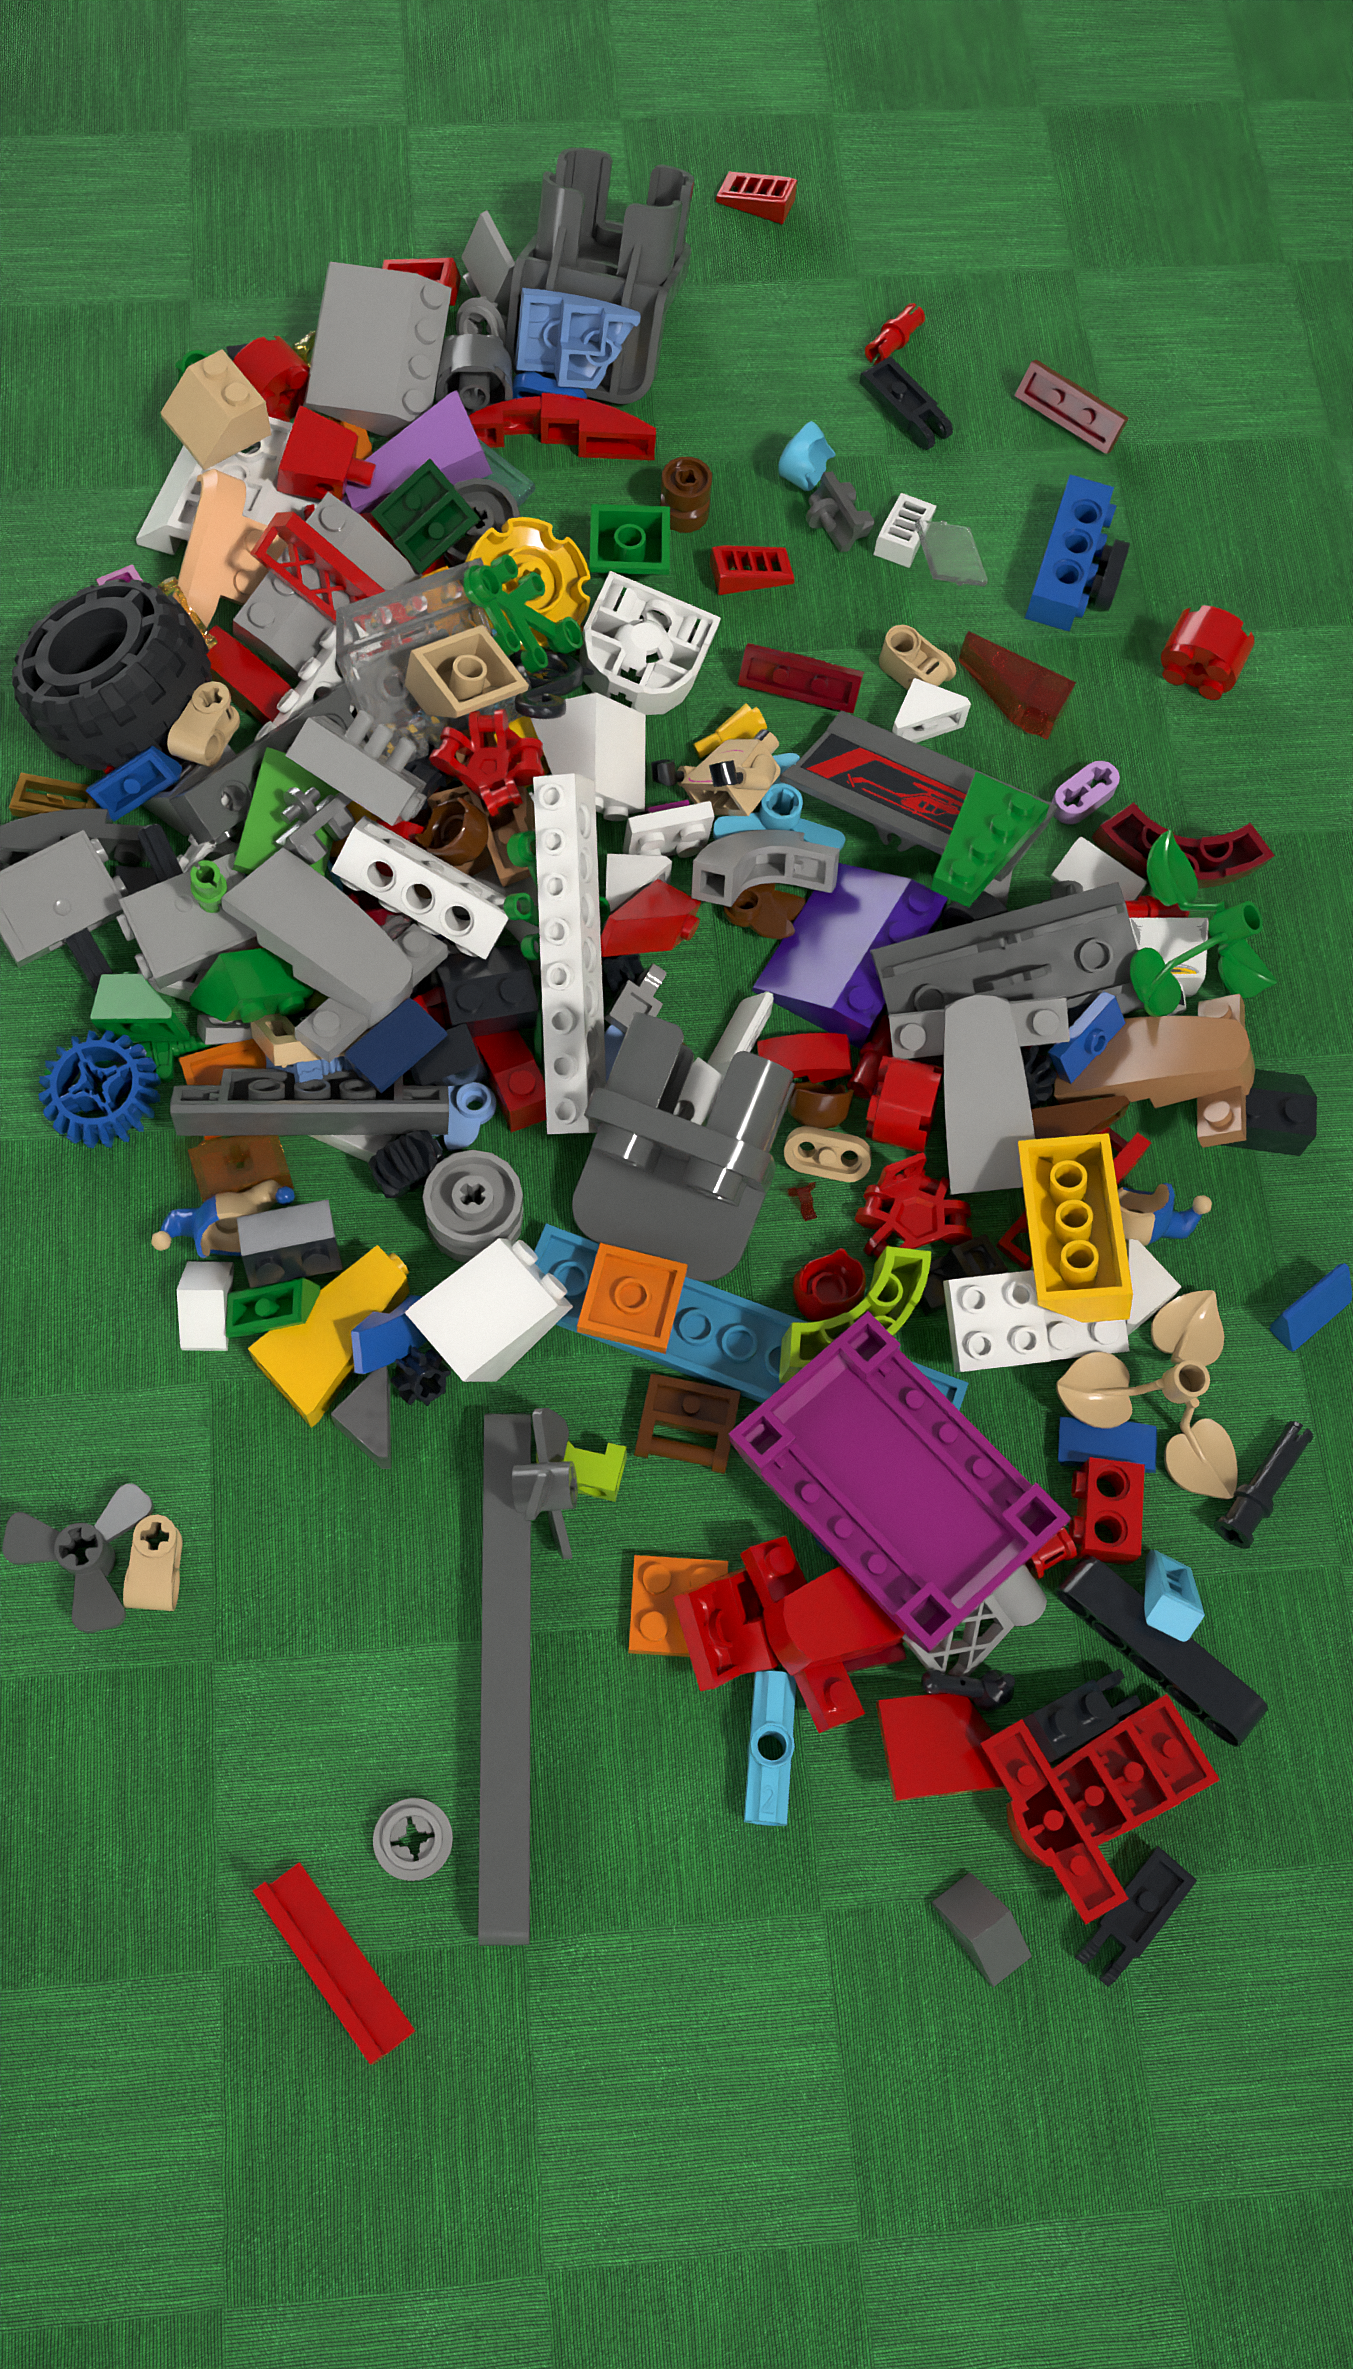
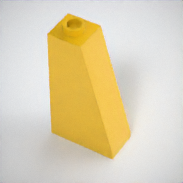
[248,1245,410,1428]

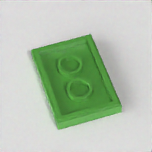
[232,747,340,876]

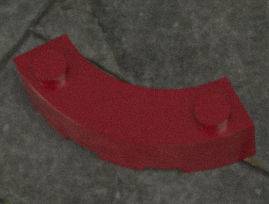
[1091,802,1275,888]

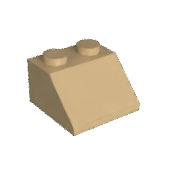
[160,349,272,470]
[404,625,529,718]

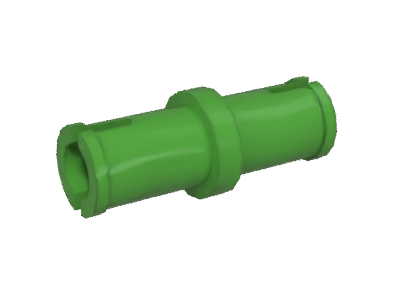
[190,860,228,913]

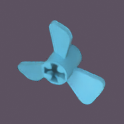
[713,753,845,850]

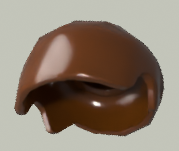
[786,1082,854,1129]

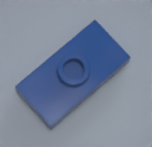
[1048,991,1126,1084]

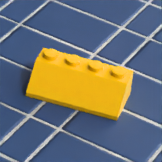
[1018,1133,1133,1323]

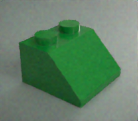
[589,504,670,575]
[189,948,316,1023]

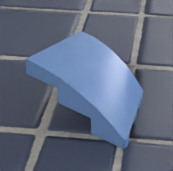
[515,288,641,389]

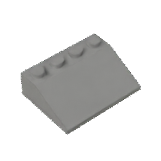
[303,262,452,439]
[233,492,423,694]

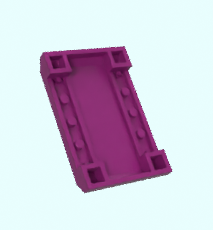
[728,1311,1071,1653]

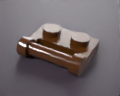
[634,1374,741,1474]

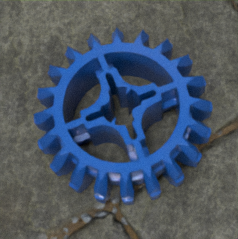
[38,1030,161,1149]

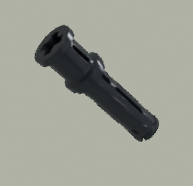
[1213,1421,1314,1549]

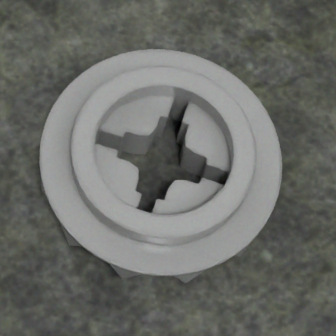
[456,296,507,347]
[373,1798,453,1881]

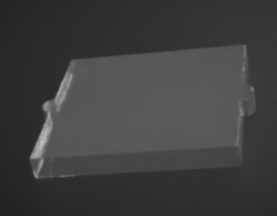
[915,519,988,587]

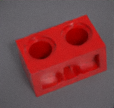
[1069,1457,1145,1565]

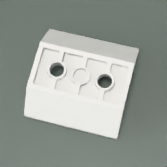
[136,416,322,555]

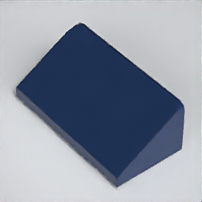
[345,998,448,1093]

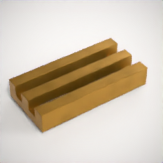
[9,773,100,818]

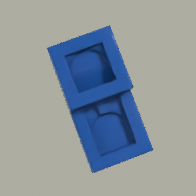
[351,1295,428,1374]
[1058,1417,1157,1473]

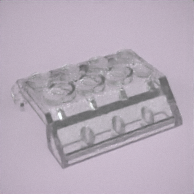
[336,557,532,764]

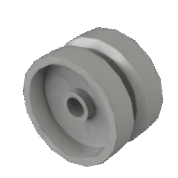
[423,1150,524,1263]

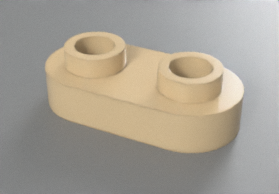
[784,1126,872,1182]

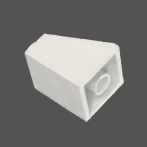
[531,692,646,821]
[405,1238,573,1382]

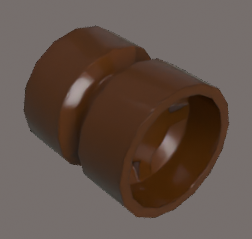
[660,457,712,533]

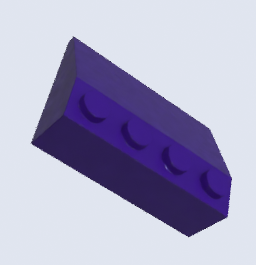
[752,863,948,1049]

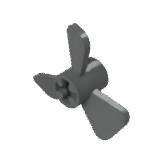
[512,1408,578,1560]
[2,1484,154,1633]

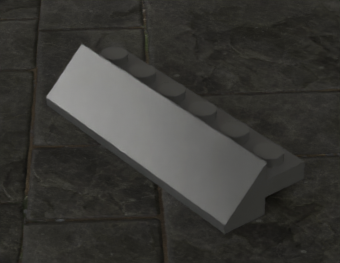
[170,1068,449,1136]

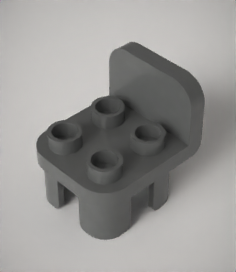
[505,148,695,404]
[572,1012,795,1282]

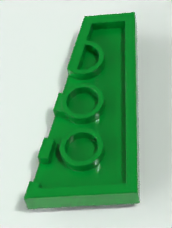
[931,772,1050,908]

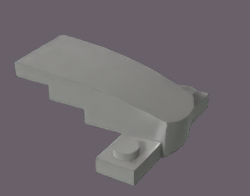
[221,847,447,1063]
[889,995,1070,1194]

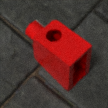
[277,406,376,501]

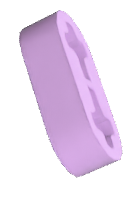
[1052,761,1120,824]

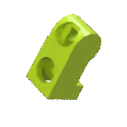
[536,1441,627,1502]

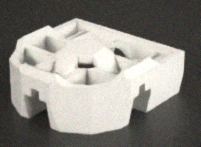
[579,571,721,715]

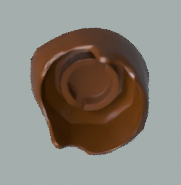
[414,797,489,866]

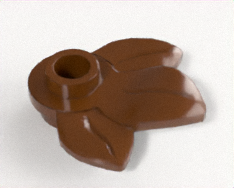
[724,883,805,939]

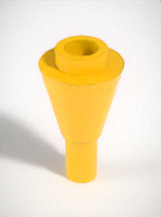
[693,703,767,759]

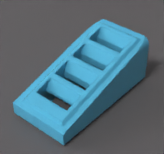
[1144,1550,1205,1642]

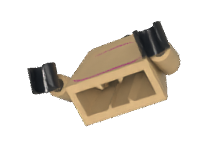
[651,729,780,816]

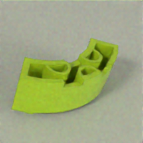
[779,1246,931,1383]

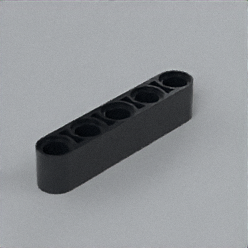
[1055,1554,1268,1747]

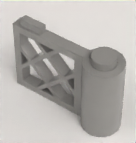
[902,1564,1047,1677]

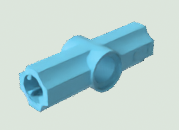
[744,1671,796,1826]

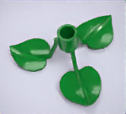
[1130,829,1278,1017]

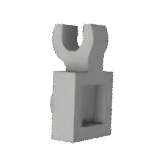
[604,963,667,1034]

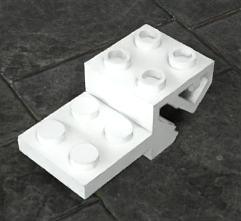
[943,1270,1129,1372]

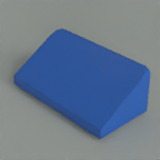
[86,746,182,822]
[1269,1263,1352,1352]

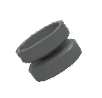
[443,478,521,579]

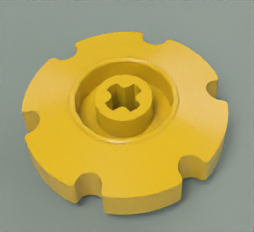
[463,517,591,650]

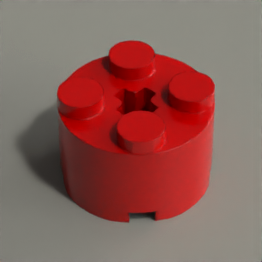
[233,335,310,422]
[1161,606,1255,700]
[865,1056,944,1153]

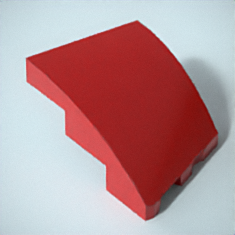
[673,1567,781,1691]
[876,1694,1004,1802]

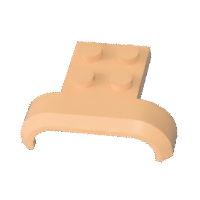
[172,469,288,634]

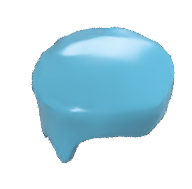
[778,421,835,491]

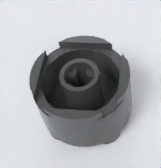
[436,334,513,416]

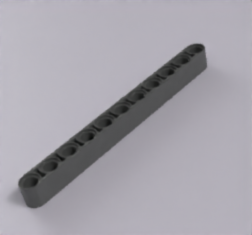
[478,1413,531,1946]

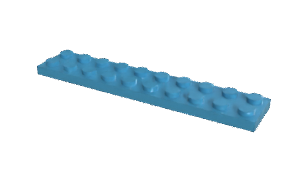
[534,1224,969,1410]

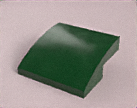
[371,458,481,574]

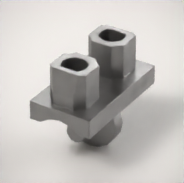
[806,471,874,552]
[273,787,357,865]

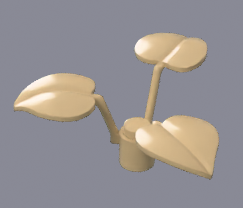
[1056,1290,1238,1500]

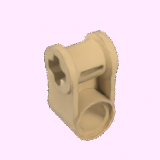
[879,625,956,690]
[167,681,240,767]
[123,1514,183,1611]

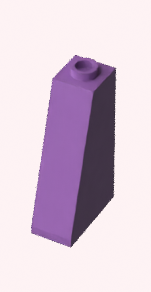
[342,390,493,514]

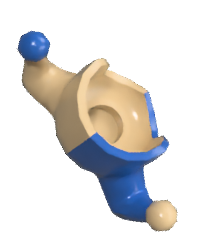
[151,1179,295,1258]
[1118,1183,1212,1246]

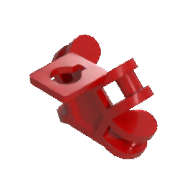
[429,709,545,817]
[855,1152,972,1258]

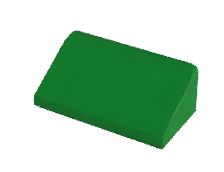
[226,1277,320,1339]

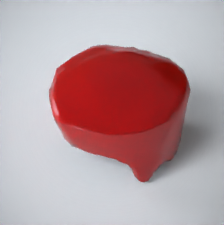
[793,1248,866,1322]

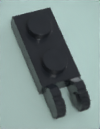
[859,356,953,450]
[1023,1668,1142,1763]
[1074,1846,1197,1987]

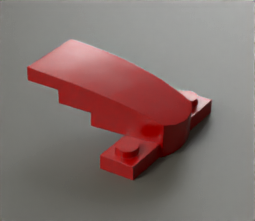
[740,1536,905,1734]
[979,1694,1220,1924]

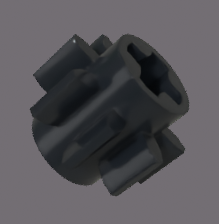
[601,954,644,993]
[390,1347,451,1406]

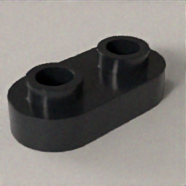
[1089,539,1130,611]

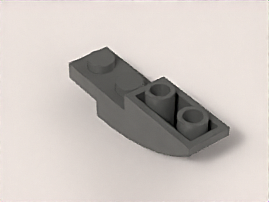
[0,809,149,871]

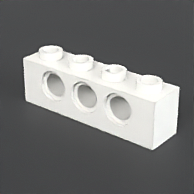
[331,816,509,960]

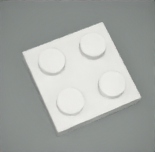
[622,801,715,858]

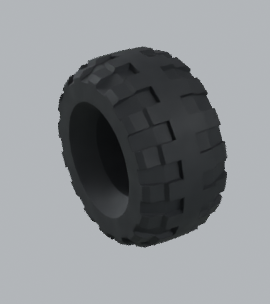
[12,579,212,770]

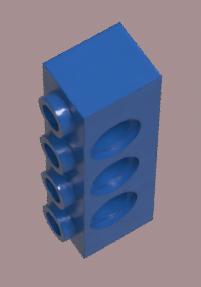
[1024,475,1116,631]

